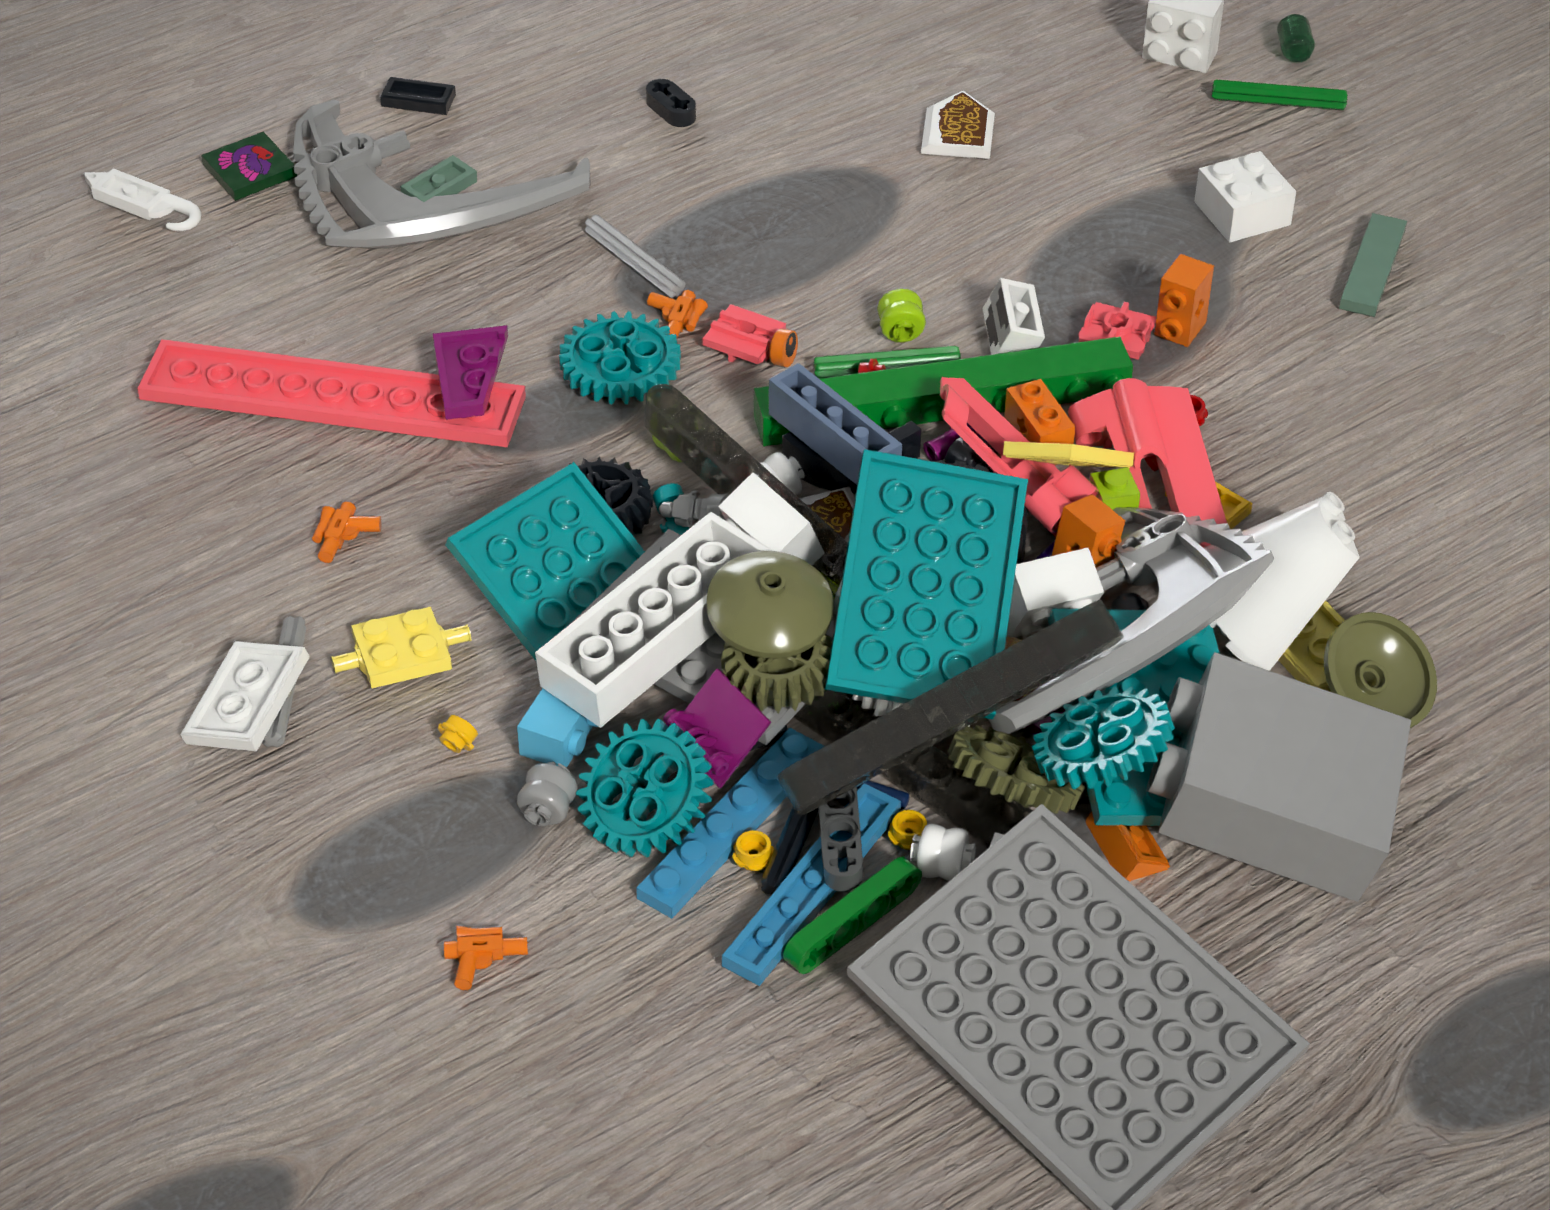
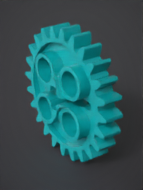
[559,311,681,404]
[1032,687,1175,789]
[576,719,714,858]

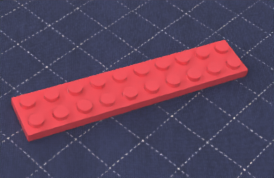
[137,339,526,448]

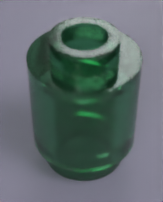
[1277,14,1315,62]

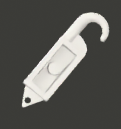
[84,169,201,231]

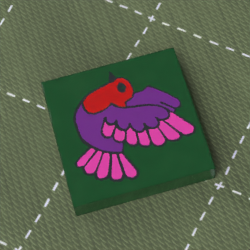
[201,131,297,201]

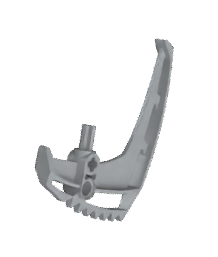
[293,100,591,249]
[989,507,1274,734]

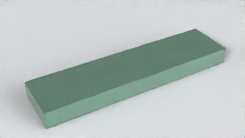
[1339,213,1407,317]

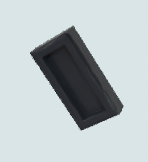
[380,77,456,115]

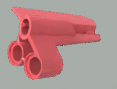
[940,377,1099,538]
[1068,378,1227,548]

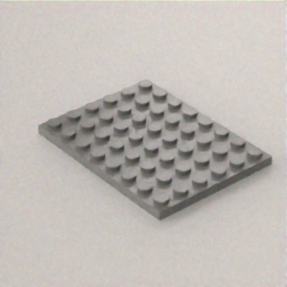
[847,804,1310,1210]

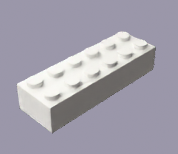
[535,512,772,728]

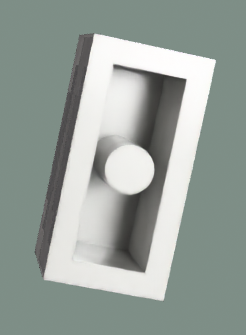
[983,278,1045,355]

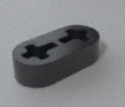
[646,79,696,127]

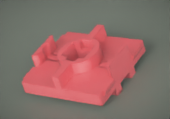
[1078,302,1156,360]
[702,304,786,365]

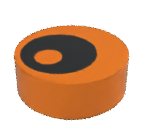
[769,328,798,367]

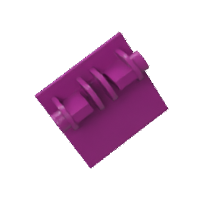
[663,668,772,788]

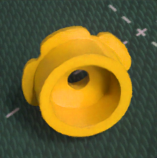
[438,715,478,753]
[888,810,927,850]
[732,830,774,871]

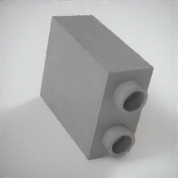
[1147,652,1411,902]

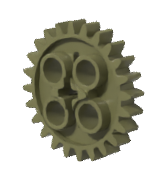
[947,725,1085,814]

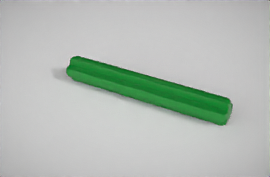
[1212,80,1348,110]
[813,345,961,379]

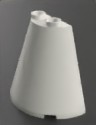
[1204,492,1360,671]

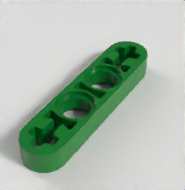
[783,856,922,974]

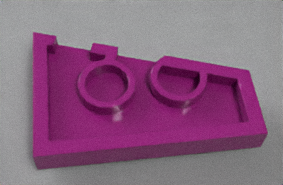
[433,325,508,420]

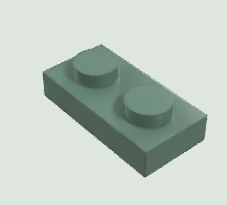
[400,155,477,202]

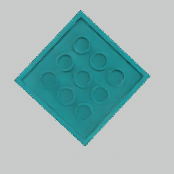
[445,462,645,662]

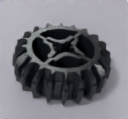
[569,456,653,535]

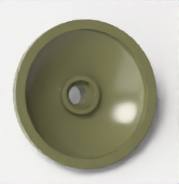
[706,551,834,658]
[1324,612,1437,728]

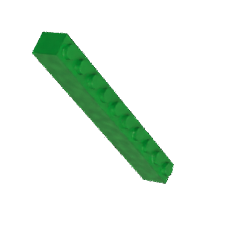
[754,337,1133,447]

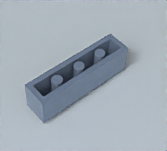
[769,363,902,485]

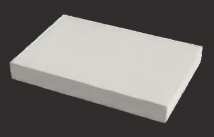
[180,641,310,751]

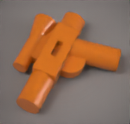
[647,290,708,338]
[312,502,381,563]
[444,926,528,990]

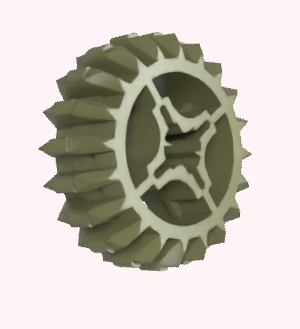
[721,634,832,714]

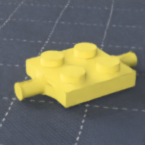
[331,607,472,689]

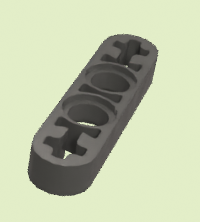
[816,750,863,892]

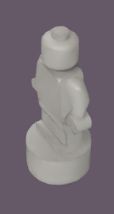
[659,490,730,528]

